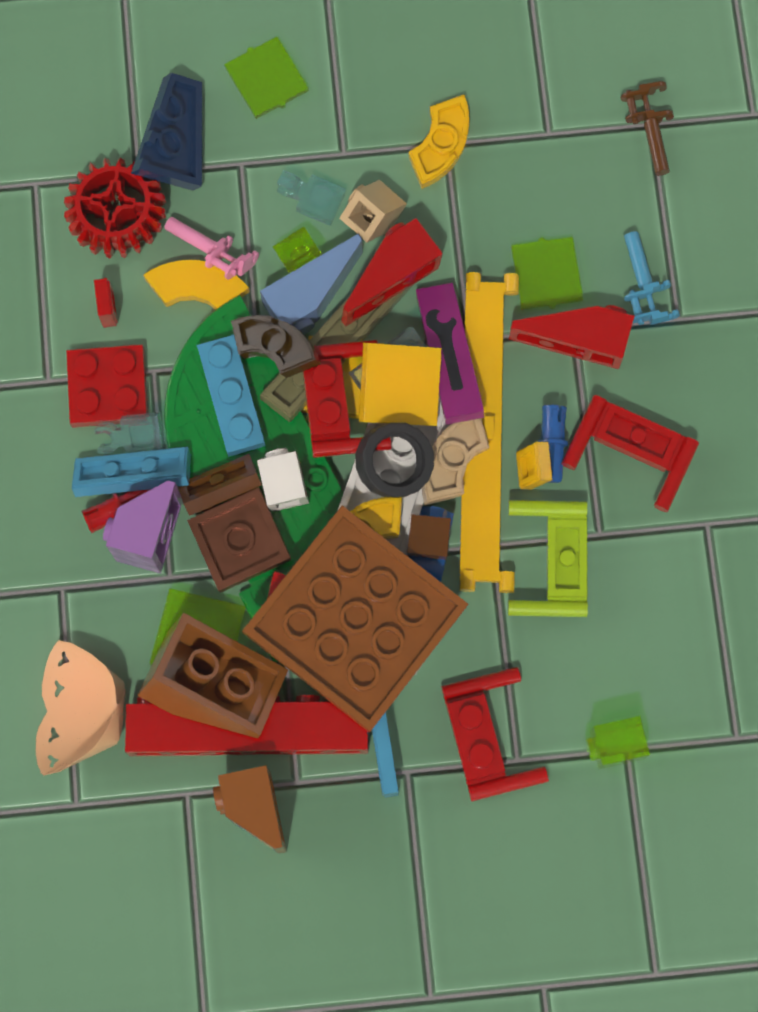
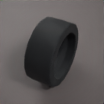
[355,423,434,497]

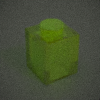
[585,716,650,769]

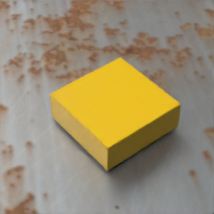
[516,442,552,490]

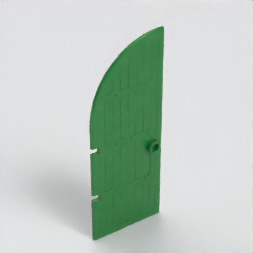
[164,295,343,664]

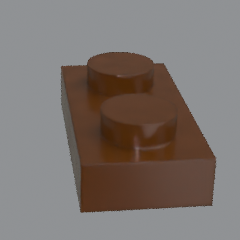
[178,454,262,516]

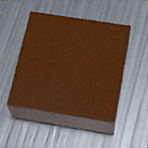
[407,514,451,560]

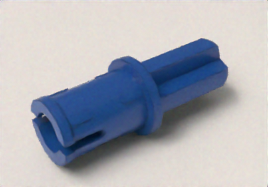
[537,405,568,483]

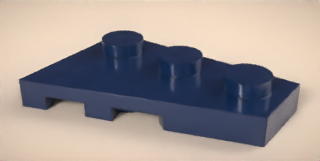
[131,73,202,191]

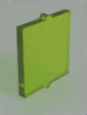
[224,37,309,119]
[511,237,583,310]

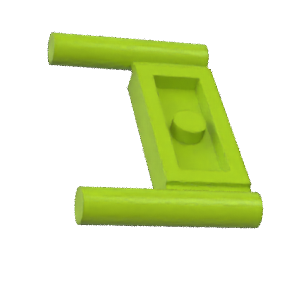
[508,500,588,617]

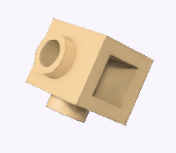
[339,180,407,242]

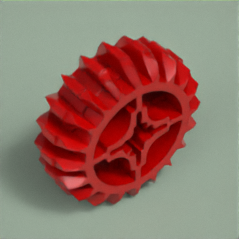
[64,157,166,259]

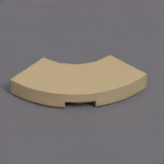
[422,418,489,505]

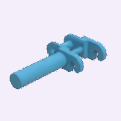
[624,231,680,325]

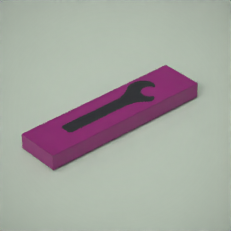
[416,283,484,425]

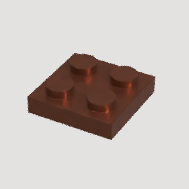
[187,487,292,593]

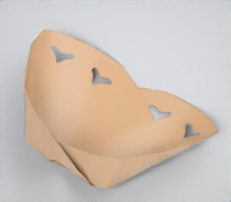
[36,640,126,776]

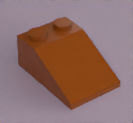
[137,613,288,738]

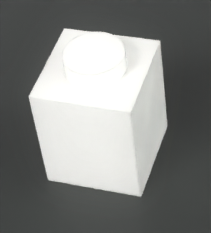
[257,448,309,512]

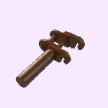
[620,81,674,176]

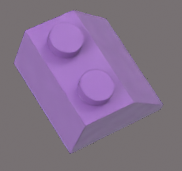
[103,481,183,574]

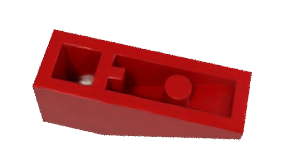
[341,218,443,327]
[509,305,635,370]

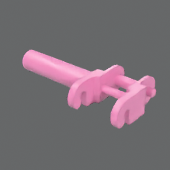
[165,217,259,280]

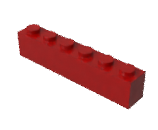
[125,695,368,756]

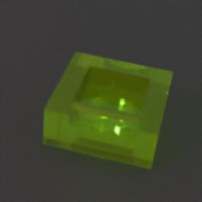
[272,226,322,274]

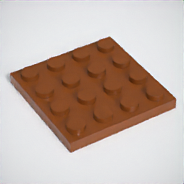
[242,505,469,732]

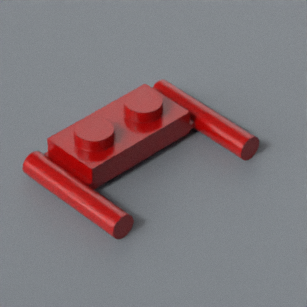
[303,340,391,458]
[561,395,699,512]
[441,667,549,802]

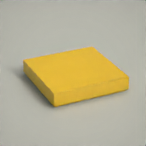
[359,343,442,426]

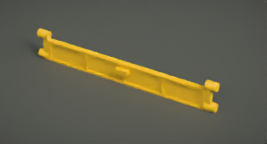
[460,272,519,593]

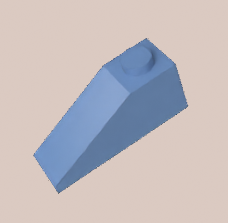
[260,234,363,335]

